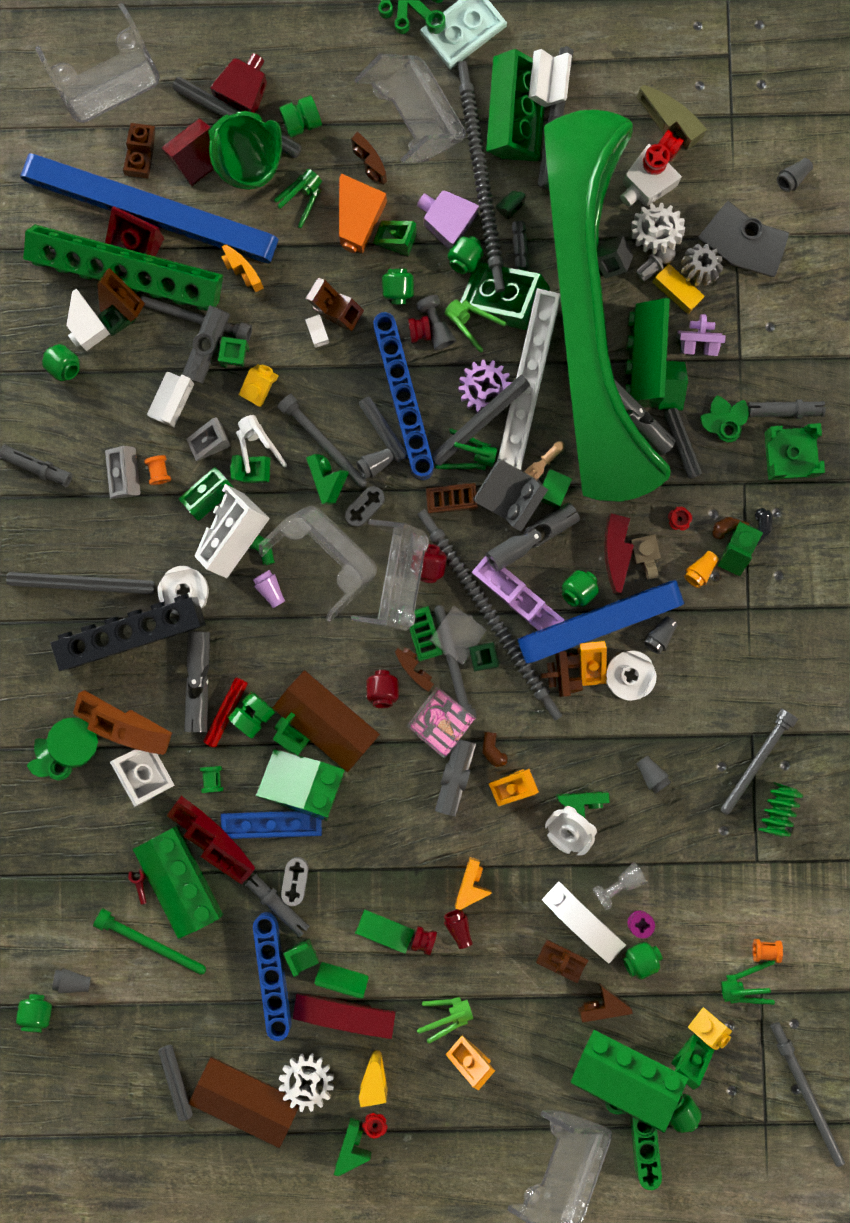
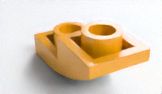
[221,245,264,292]

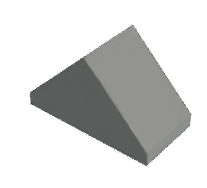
[186,417,231,461]

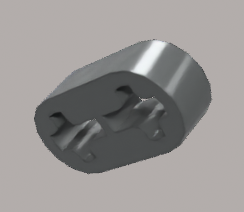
[345,486,385,528]

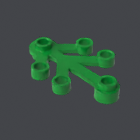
[378,0,446,34]

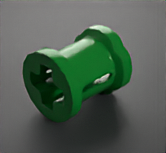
[200,766,224,793]

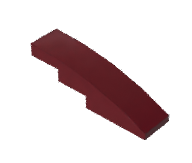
[167,796,255,885]
[293,993,396,1039]

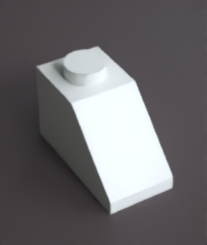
[66,289,110,351]

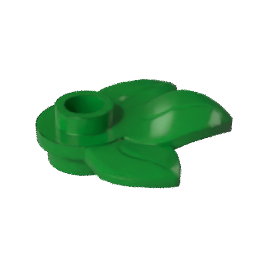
[700,395,749,443]
[27,738,72,780]

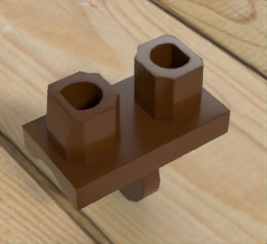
[541,651,583,697]
[536,939,588,983]

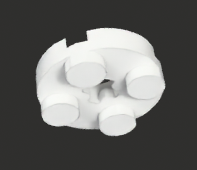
[158,566,209,615]
[606,651,657,701]
[545,806,597,855]

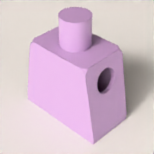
[417,190,479,250]

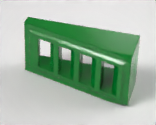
[405,606,443,662]

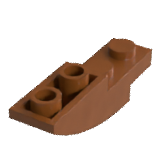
[73,690,172,755]

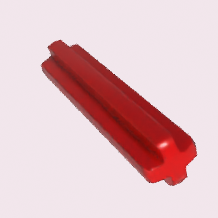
[204,678,247,747]

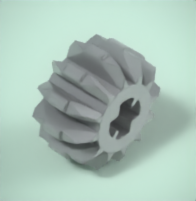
[680,243,723,286]

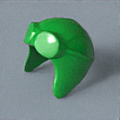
[209,111,282,190]

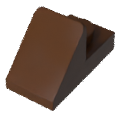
[97,268,145,322]
[578,983,633,1023]

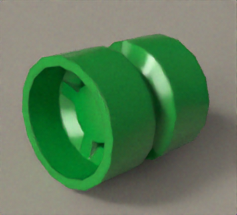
[279,95,322,138]
[228,691,275,739]

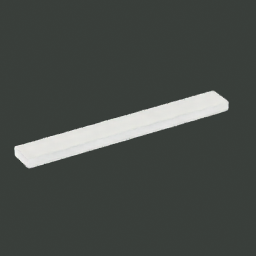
[498,288,561,470]

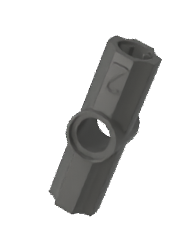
[182,305,231,383]
[435,738,476,817]

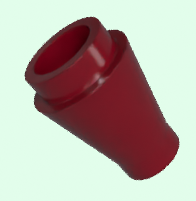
[444,909,473,949]

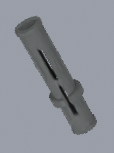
[748,399,826,419]
[0,444,72,488]
[245,873,310,938]

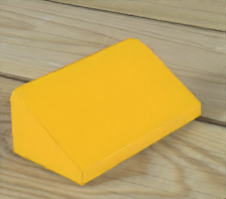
[652,264,705,314]

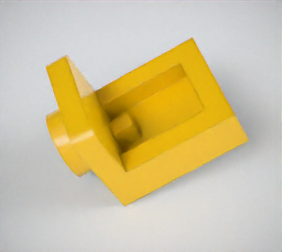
[239,364,278,407]
[688,1007,732,1051]

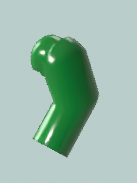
[248,534,275,566]

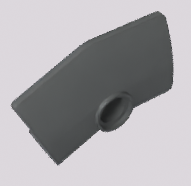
[699,201,789,277]

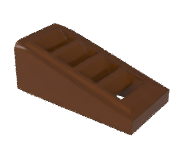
[426,483,478,514]

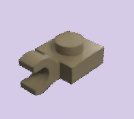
[630,534,661,580]

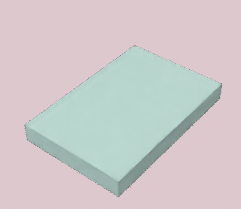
[420,0,507,70]

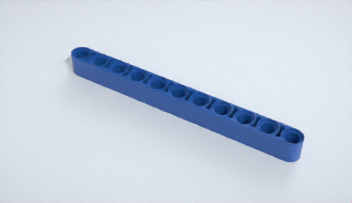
[20,153,279,264]

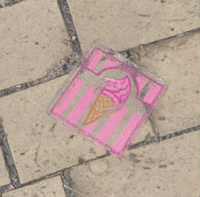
[407,687,476,758]

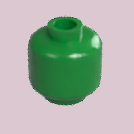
[448,236,484,274]
[382,269,414,304]
[42,344,80,381]
[562,570,599,607]
[623,942,663,980]
[16,994,52,1033]
[669,1093,702,1133]

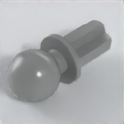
[636,246,676,281]

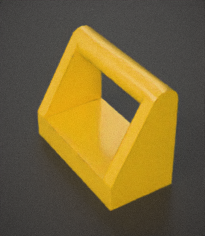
[359,1050,388,1107]

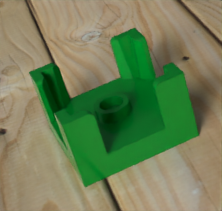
[764,423,825,481]

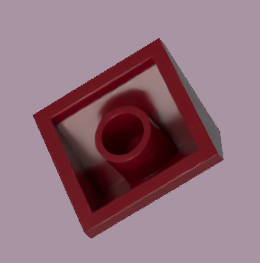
[161,118,214,186]
[105,206,164,256]

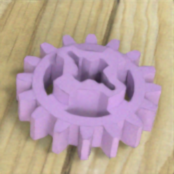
[458,360,512,413]

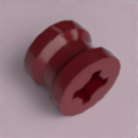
[408,316,431,343]
[411,926,437,956]

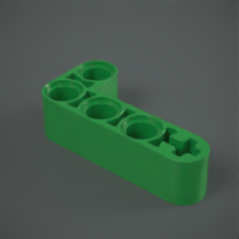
[604,1102,662,1190]

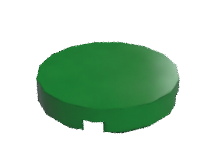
[46,717,98,768]

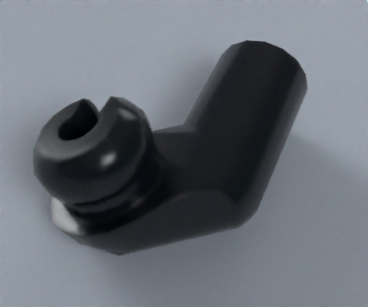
[755,508,773,546]

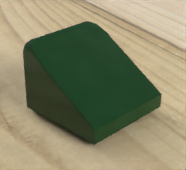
[495,191,526,220]
[98,305,136,336]
[469,641,500,672]

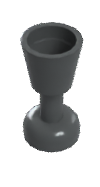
[416,295,457,350]

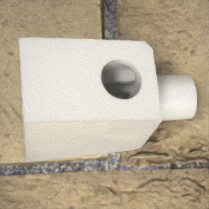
[620,144,682,207]

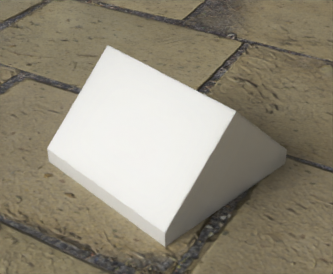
[110,749,175,807]

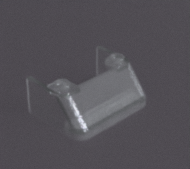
[35,3,160,123]
[354,53,466,163]
[258,506,377,623]
[351,519,429,631]
[507,1110,612,1223]

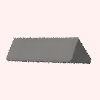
[105,446,140,499]

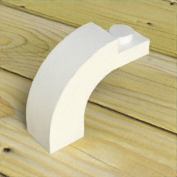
[542,882,626,963]

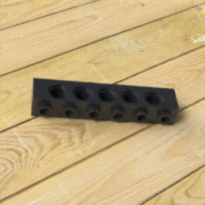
[50,594,206,671]

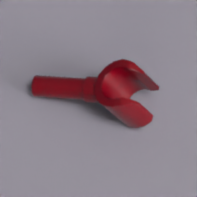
[128,869,147,905]

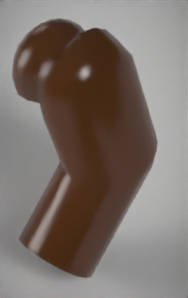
[712,517,749,539]
[482,732,508,767]

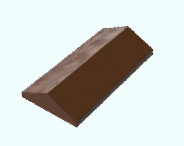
[272,670,380,772]
[189,1056,300,1148]

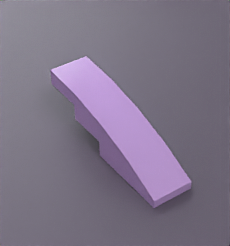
[472,556,565,631]

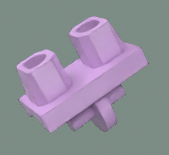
[677,314,726,356]

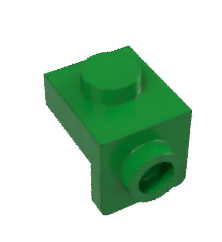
[230,455,271,483]
[273,712,310,756]

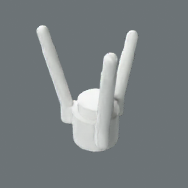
[236,415,287,473]

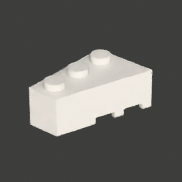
[195,484,270,578]

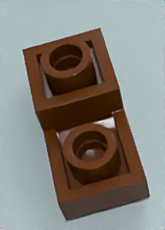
[123,123,155,179]
[351,132,387,185]
[395,647,434,693]

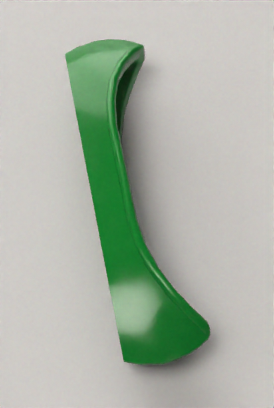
[544,110,671,502]

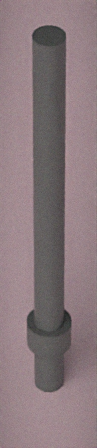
[770,1022,845,1167]

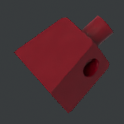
[210,53,267,113]

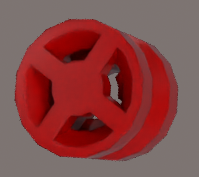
[658,130,684,162]
[643,144,670,175]

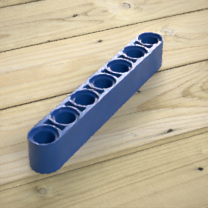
[373,312,434,480]
[517,580,685,663]

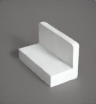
[528,49,572,107]
[147,372,194,428]

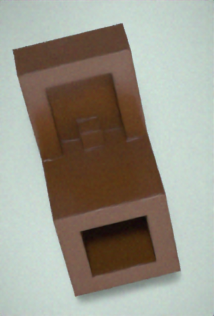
[305,278,364,331]

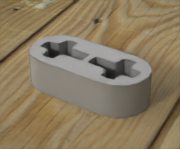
[281,857,309,906]

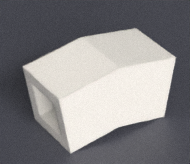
[305,314,329,348]

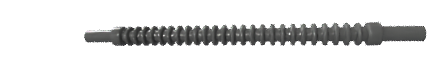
[458,61,505,293]
[417,509,563,721]

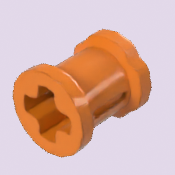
[144,455,171,485]
[752,939,783,963]

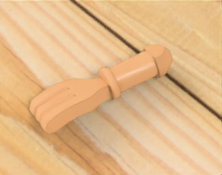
[524,441,564,480]

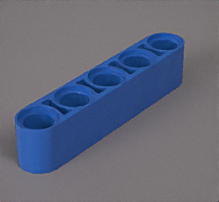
[253,912,292,1041]

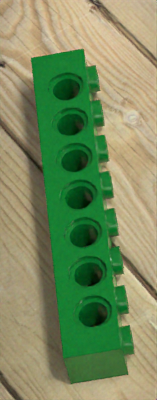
[23,224,223,311]

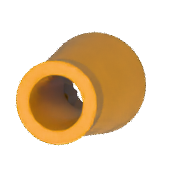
[684,551,719,588]

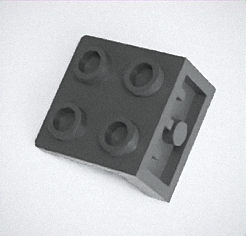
[473,459,548,531]

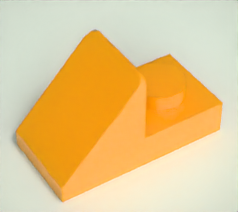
[577,641,607,686]
[489,769,539,806]
[455,857,492,910]
[446,1036,495,1090]

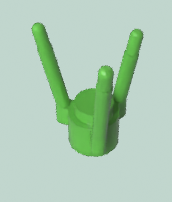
[445,300,507,353]
[417,997,473,1044]

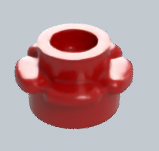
[668,507,692,531]
[362,1113,388,1139]

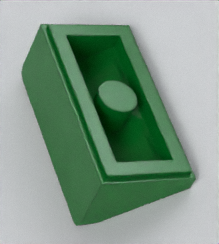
[178,467,234,521]
[314,962,369,999]

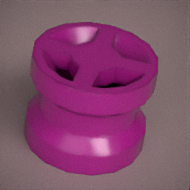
[627,910,655,938]

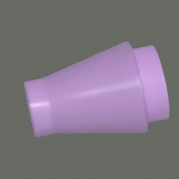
[253,570,285,608]

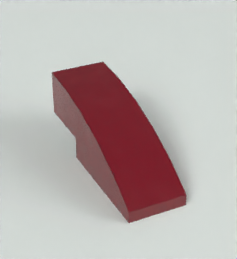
[604,513,634,595]

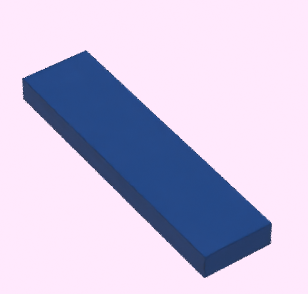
[221,811,322,839]

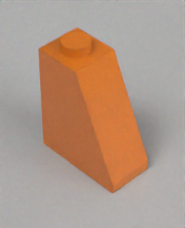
[339,173,387,254]

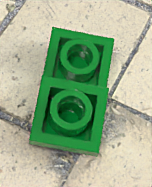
[355,910,415,954]

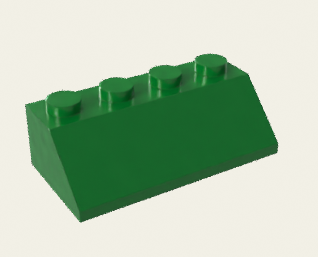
[486,49,544,162]
[624,298,670,408]
[133,826,223,939]
[570,1030,689,1133]

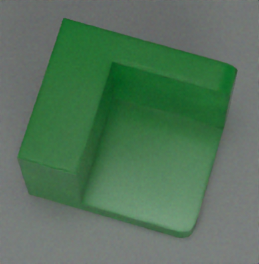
[218,337,249,368]
[541,470,572,509]
[284,939,319,977]

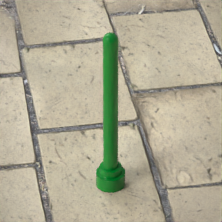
[93,908,206,975]

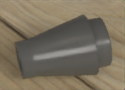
[777,158,813,192]
[356,448,395,479]
[644,616,678,654]
[636,756,671,794]
[52,968,91,994]

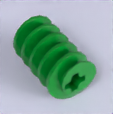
[758,782,803,838]

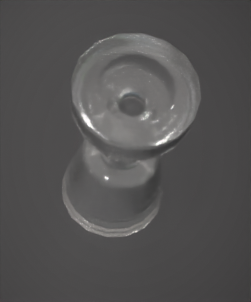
[592,862,648,910]

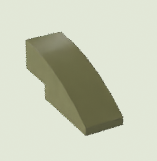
[637,85,707,150]

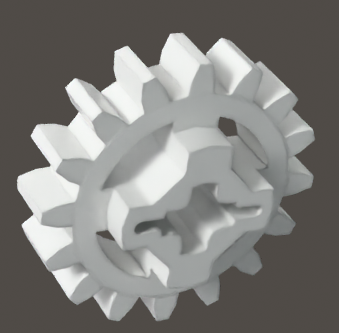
[631,203,685,255]
[279,1053,334,1112]

